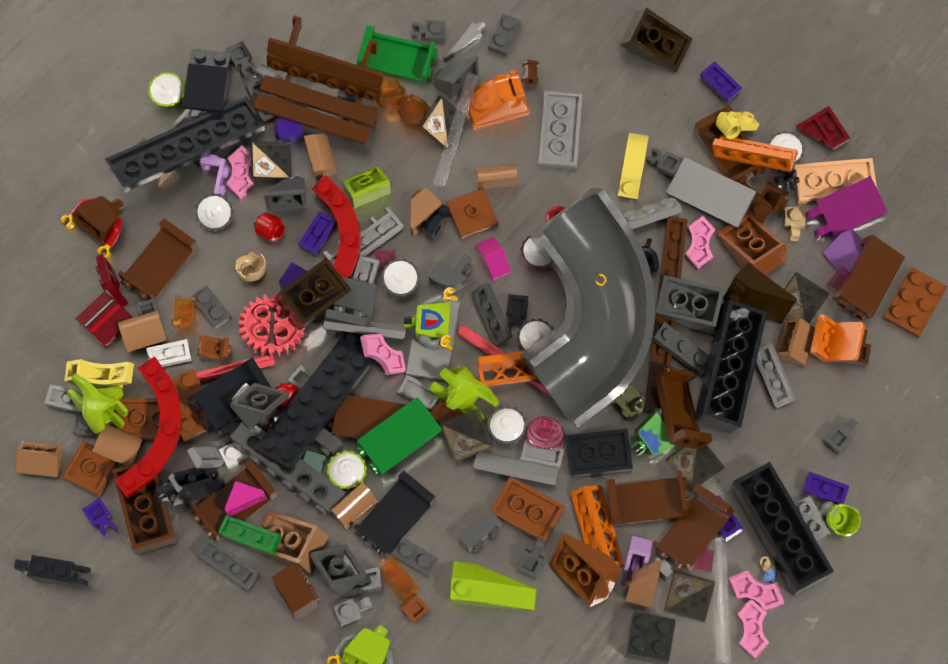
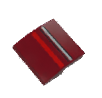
[75,291,134,348]

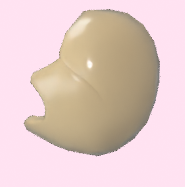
[235,252,266,282]

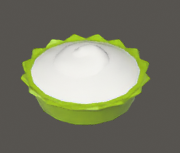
[148,72,185,107]
[326,450,367,490]

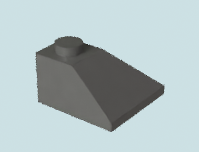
[434,54,478,100]
[264,176,307,211]

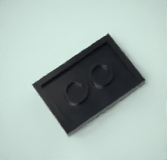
[565,428,633,477]

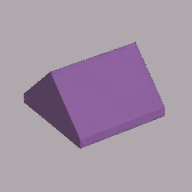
[822,229,863,279]

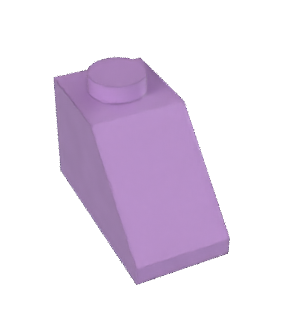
[621,536,653,585]

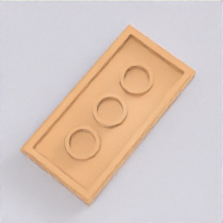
[793,158,877,204]

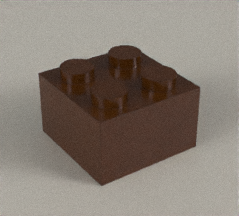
[271,563,319,620]

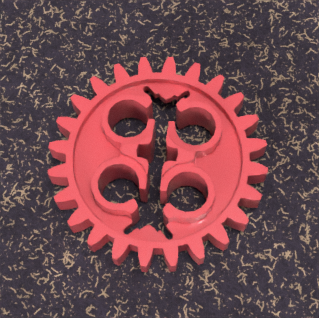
[239,294,305,358]

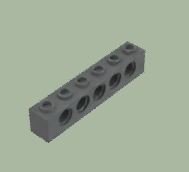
[230,421,346,516]

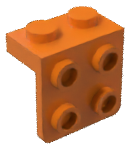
[810,315,865,362]

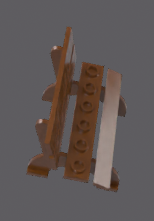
[253,16,384,145]

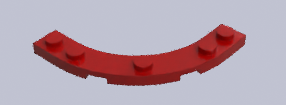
[311,175,361,278]
[114,356,182,498]

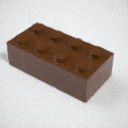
[112,463,177,554]

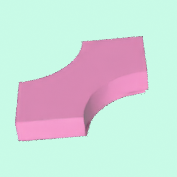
[226,145,255,200]
[684,215,716,271]
[360,334,406,375]
[729,570,785,611]
[737,599,769,659]

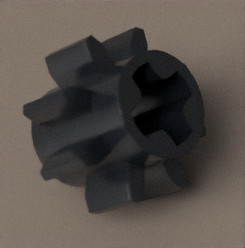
[774,170,800,192]

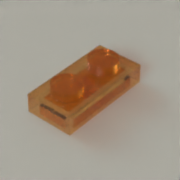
[380,556,420,602]

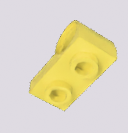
[715,111,760,139]

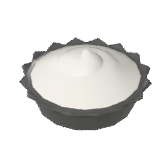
[767,130,805,166]
[194,193,234,231]
[381,258,420,297]
[516,318,553,351]
[487,405,527,445]

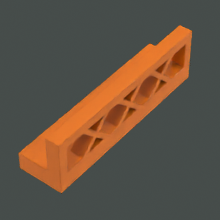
[712,135,798,172]
[477,351,538,387]
[571,485,624,567]

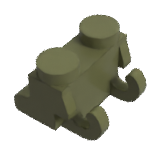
[612,384,645,418]

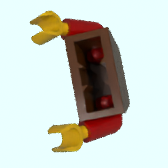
[61,196,124,259]

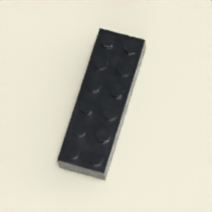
[694,299,767,432]
[731,462,834,596]

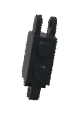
[153,467,225,506]
[14,555,91,587]

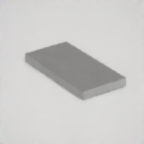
[537,91,583,169]
[666,157,757,228]
[406,297,460,382]

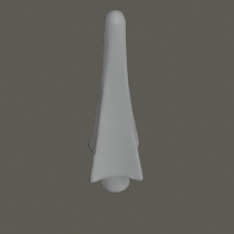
[443,21,486,61]

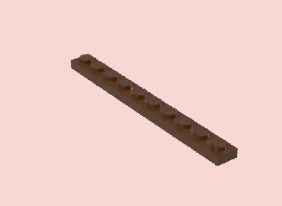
[644,217,688,412]

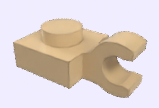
[784,207,805,242]

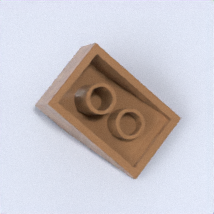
[250,510,329,574]

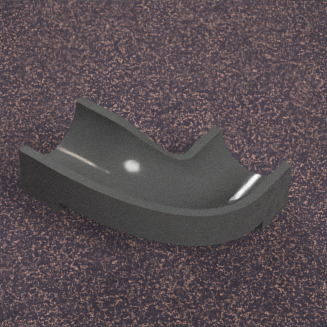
[520,187,655,427]

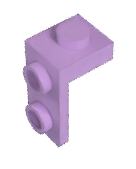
[200,155,229,197]

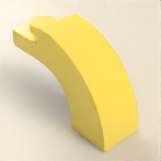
[618,133,649,199]
[64,359,134,388]

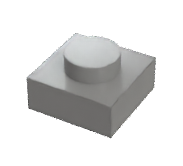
[652,557,673,582]

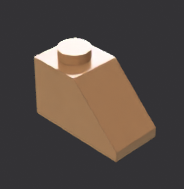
[410,187,442,236]
[623,560,662,607]

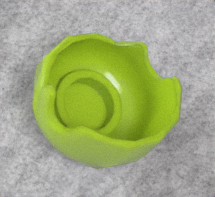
[826,503,861,536]

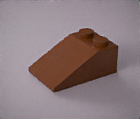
[716,213,788,275]
[549,533,622,607]

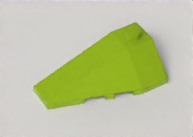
[450,562,536,611]

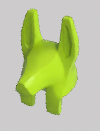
[429,366,500,424]
[67,374,128,433]

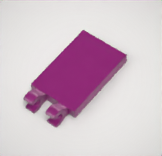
[805,176,888,238]

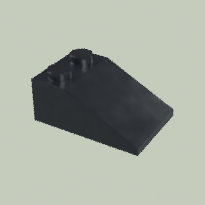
[182,49,232,113]

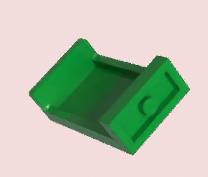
[357,26,438,85]
[356,397,442,476]

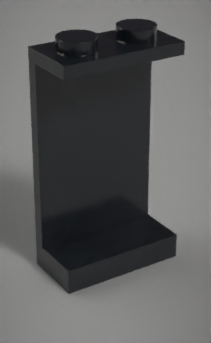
[187,357,272,433]
[354,470,436,557]

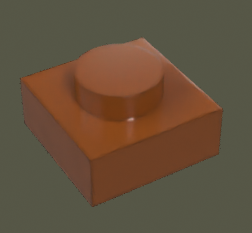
[399,592,430,623]

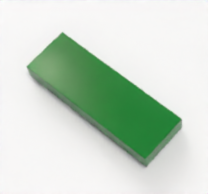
[218,515,282,556]

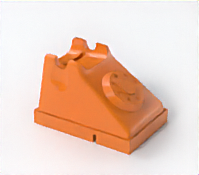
[462,70,530,130]

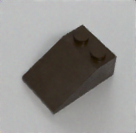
[619,7,693,72]
[274,258,351,331]
[722,262,797,324]

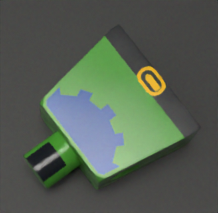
[630,408,676,456]

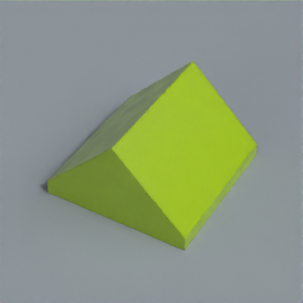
[342,166,391,208]

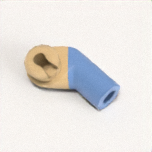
[760,556,778,583]

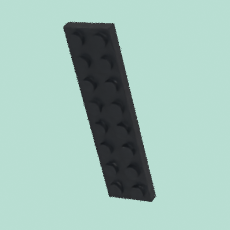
[104,97,266,193]
[254,332,376,472]

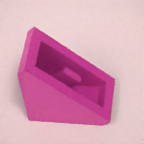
[475,237,511,280]
[225,481,267,516]

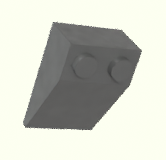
[655,275,724,334]

